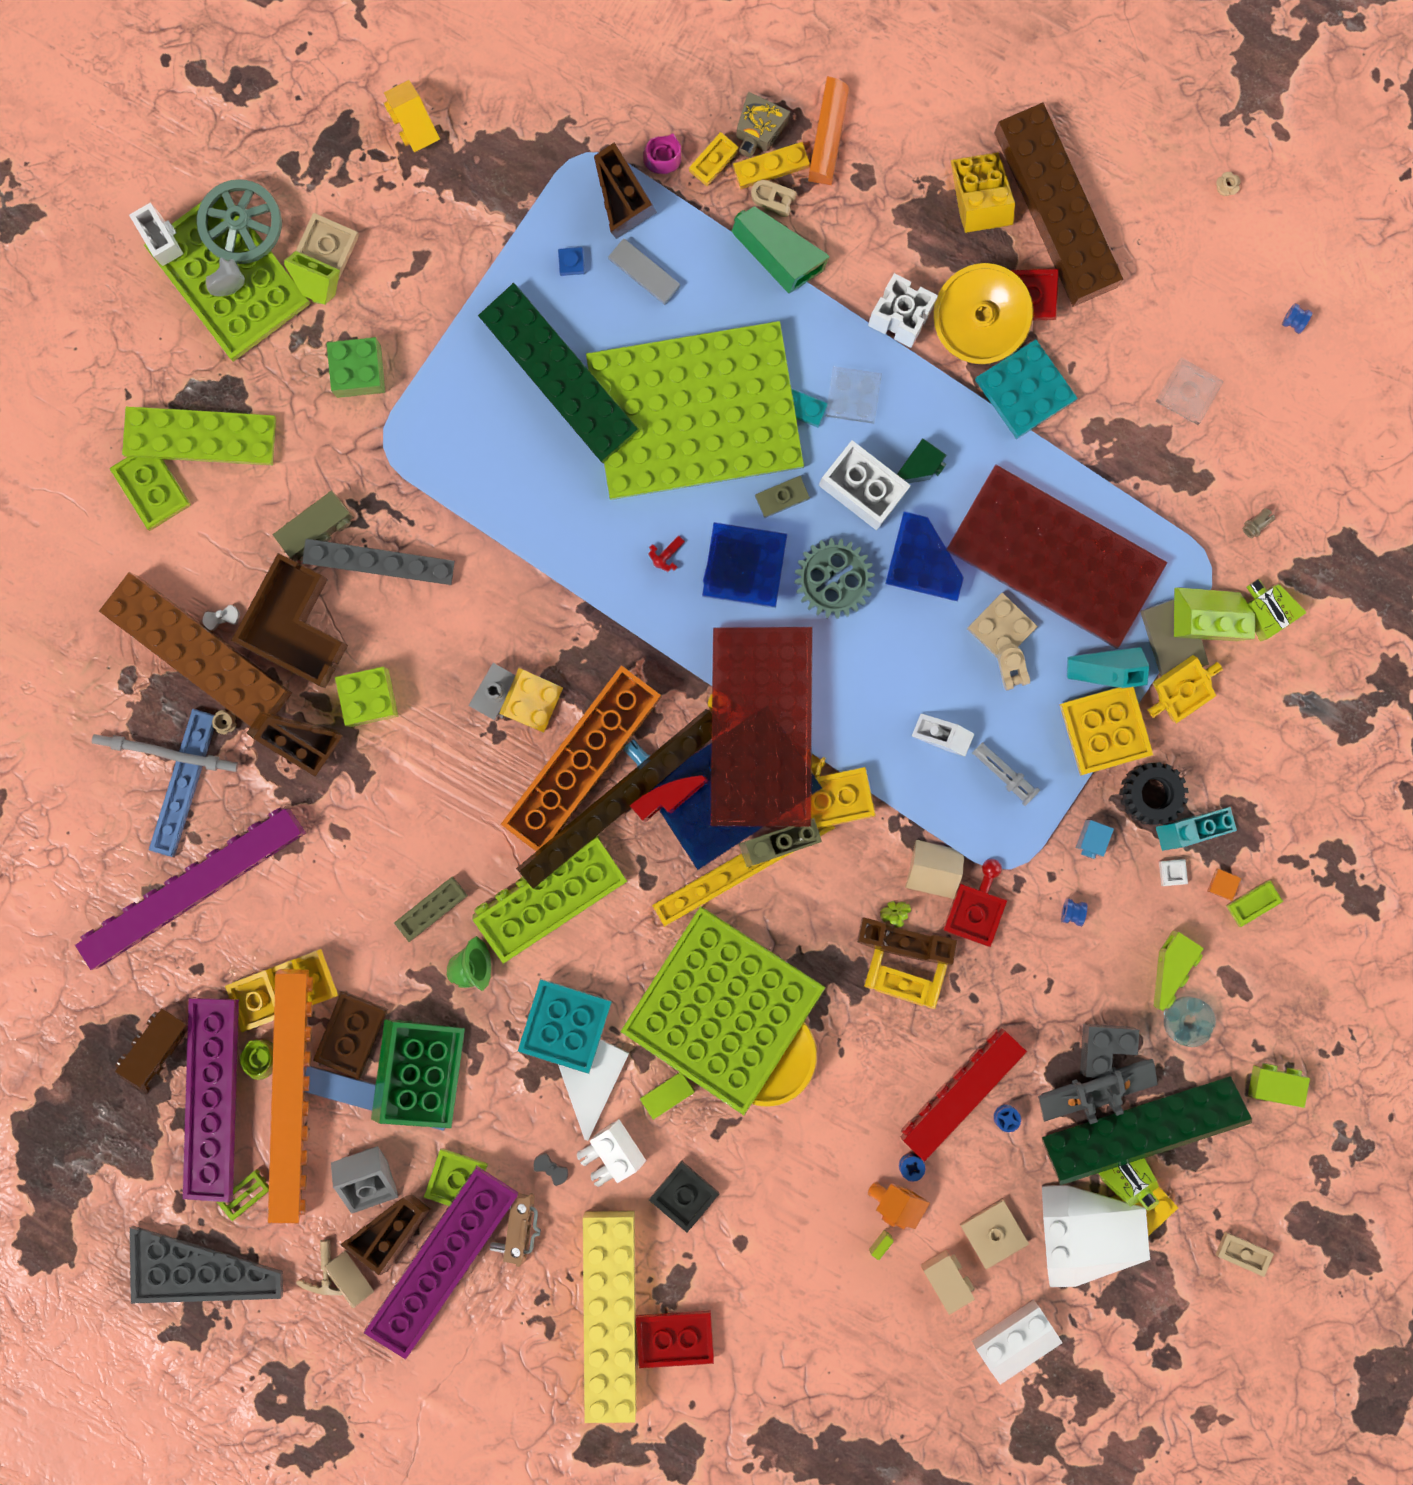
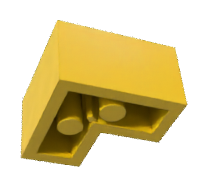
[383,80,440,152]

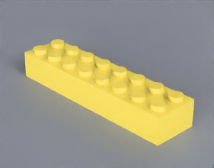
[583,1211,637,1423]

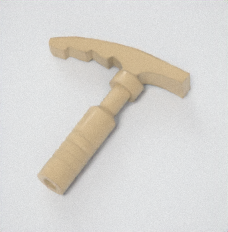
[296,1239,343,1295]

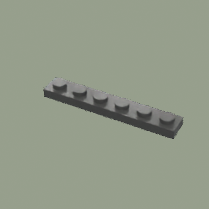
[303,539,455,585]

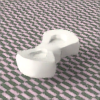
[203,605,240,631]

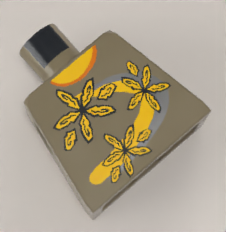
[736,92,790,158]

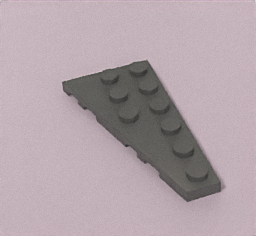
[130,1226,283,1304]

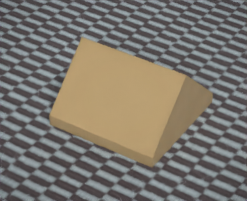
[905,840,964,899]

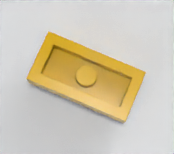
[689,132,739,186]

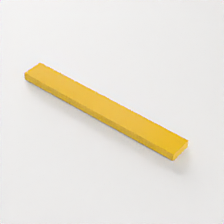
[652,820,835,927]

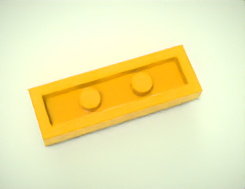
[733,142,810,190]

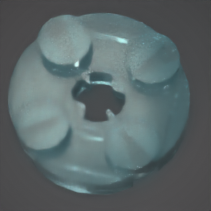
[1164,996,1216,1047]

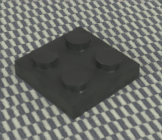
[649,1160,719,1233]

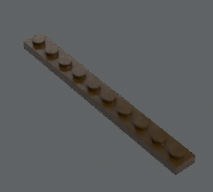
[516,709,723,889]

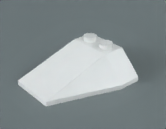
[1042,1185,1150,1287]

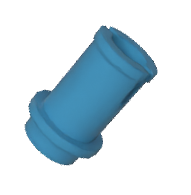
[623,739,651,766]

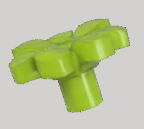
[880,901,911,928]

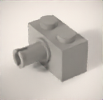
[468,663,515,721]

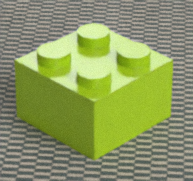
[335,667,399,727]

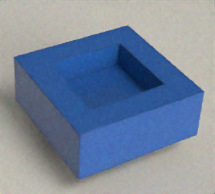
[558,247,585,276]

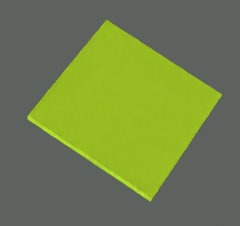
[620,906,826,1116]

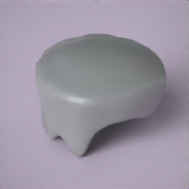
[206,258,245,296]

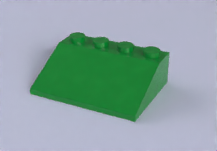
[371,1019,465,1128]

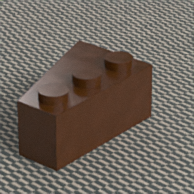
[594,142,657,239]
[340,1194,431,1275]

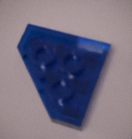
[885,511,964,602]

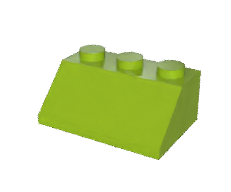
[1174,587,1255,642]

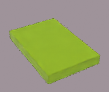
[109,457,191,531]

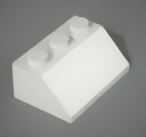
[818,440,911,531]
[972,1300,1062,1385]

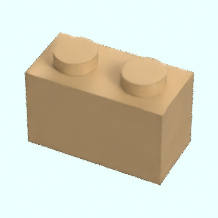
[921,1250,975,1315]

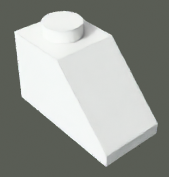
[912,714,974,757]

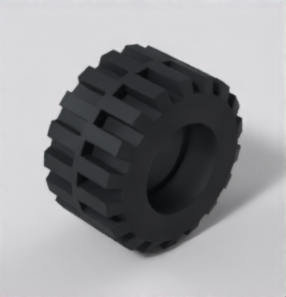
[1119,762,1189,825]

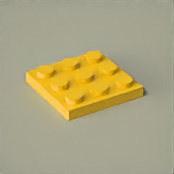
[1059,687,1153,776]

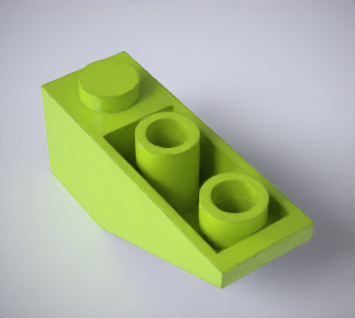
[1153,930,1204,1011]

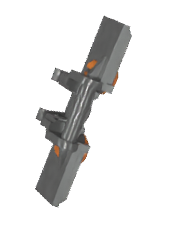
[1038,1059,1158,1124]

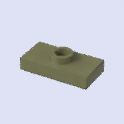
[755,476,810,518]

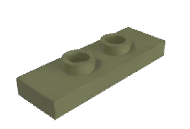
[394,876,468,942]

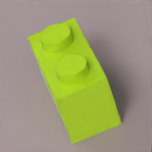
[1248,1063,1310,1108]

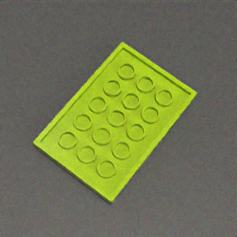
[144,197,311,362]

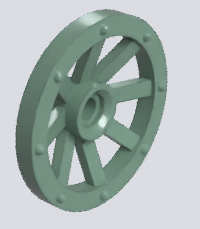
[197,179,282,264]

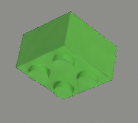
[326,337,385,398]

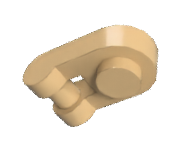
[751,180,797,217]
[997,644,1030,691]

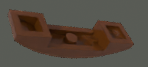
[857,917,957,965]

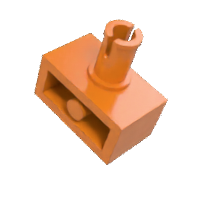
[868,1182,930,1230]

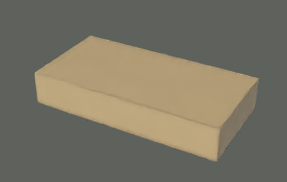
[323,1251,374,1308]

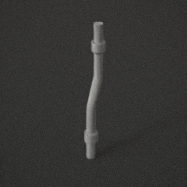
[92,734,238,772]

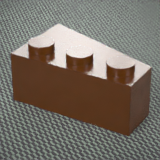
[247,712,343,777]
[115,1008,188,1095]

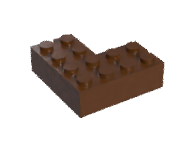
[231,553,348,688]

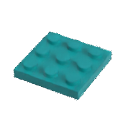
[975,339,1078,440]
[518,979,612,1074]

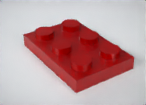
[636,1310,714,1369]

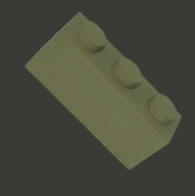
[272,490,354,562]

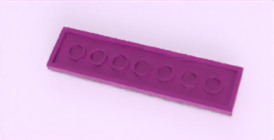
[183,998,239,1202]
[364,1165,518,1360]

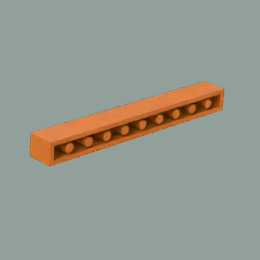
[268,969,313,1223]

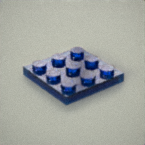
[702,522,787,608]

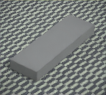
[608,238,680,305]

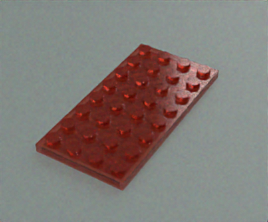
[945,464,1168,649]
[711,627,813,827]

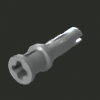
[972,742,1040,806]

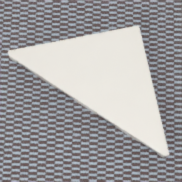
[558,1039,629,1141]

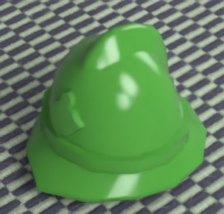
[447,936,491,991]

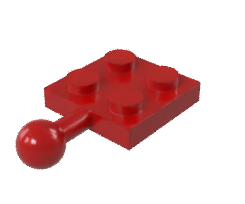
[1010,269,1059,320]
[943,859,1007,947]

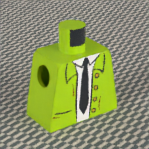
[1246,579,1306,642]
[1098,1158,1159,1211]

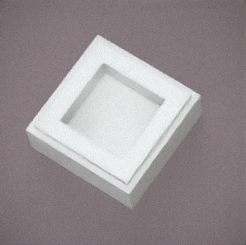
[1159,859,1188,886]

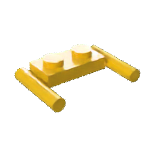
[864,949,948,1009]

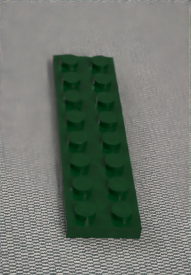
[478,282,640,463]
[1042,1076,1252,1185]

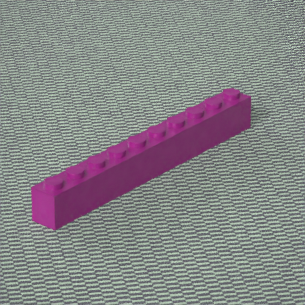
[75,807,306,970]

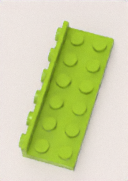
[472,835,627,964]

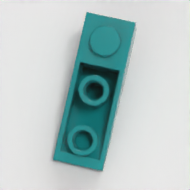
[1067,647,1149,688]
[1156,807,1237,851]

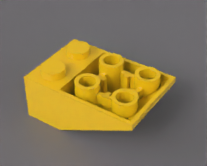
[951,152,1015,233]

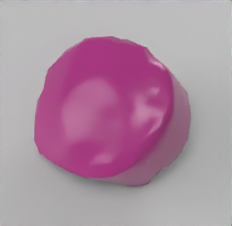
[643,133,681,174]

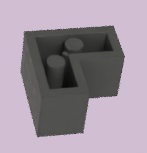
[1080,1023,1139,1078]

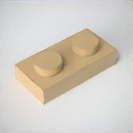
[1215,1232,1274,1277]

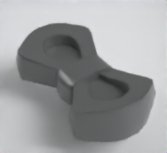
[533,1153,568,1186]

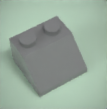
[331,1146,398,1214]

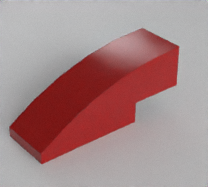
[630,775,708,822]

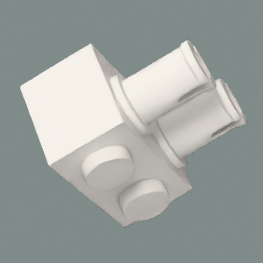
[577,1119,646,1187]

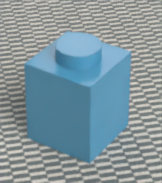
[1075,820,1114,859]

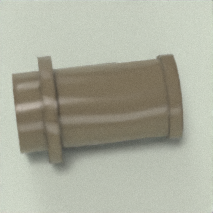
[1242,508,1275,538]

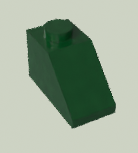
[897,438,947,483]

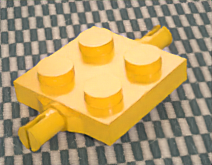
[1148,655,1223,724]

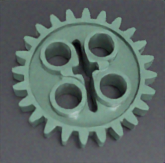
[794,538,875,619]

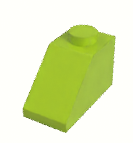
[284,251,340,305]

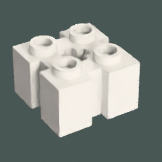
[868,273,938,348]

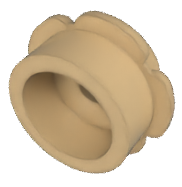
[1216,172,1241,196]
[212,710,236,734]

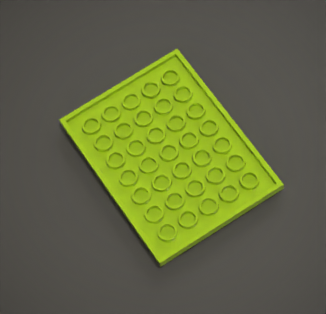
[586,321,804,500]

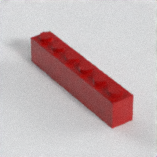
[900,1028,1027,1162]

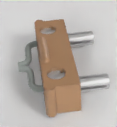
[490,1193,541,1267]

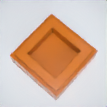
[1207,869,1241,901]

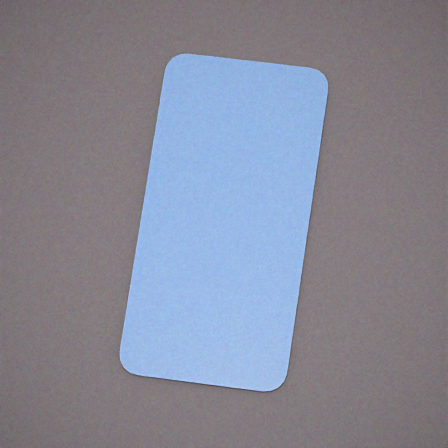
[383,152,1212,869]

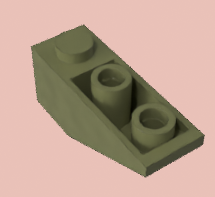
[739,818,822,867]

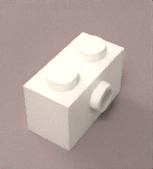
[129,203,184,266]

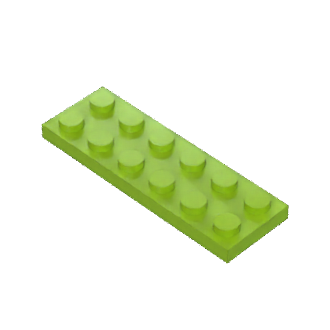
[122,406,276,466]

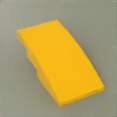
[225,949,338,1032]

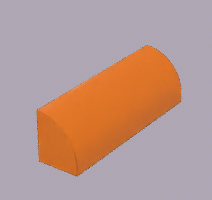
[808,76,849,185]

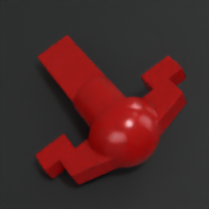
[648,536,685,572]

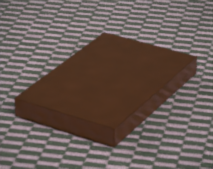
[313,991,388,1079]

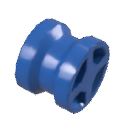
[1282,303,1313,334]
[1061,899,1088,927]
[993,1104,1021,1132]
[899,1153,926,1182]

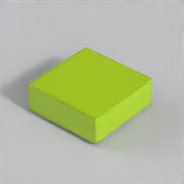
[869,1230,894,1260]

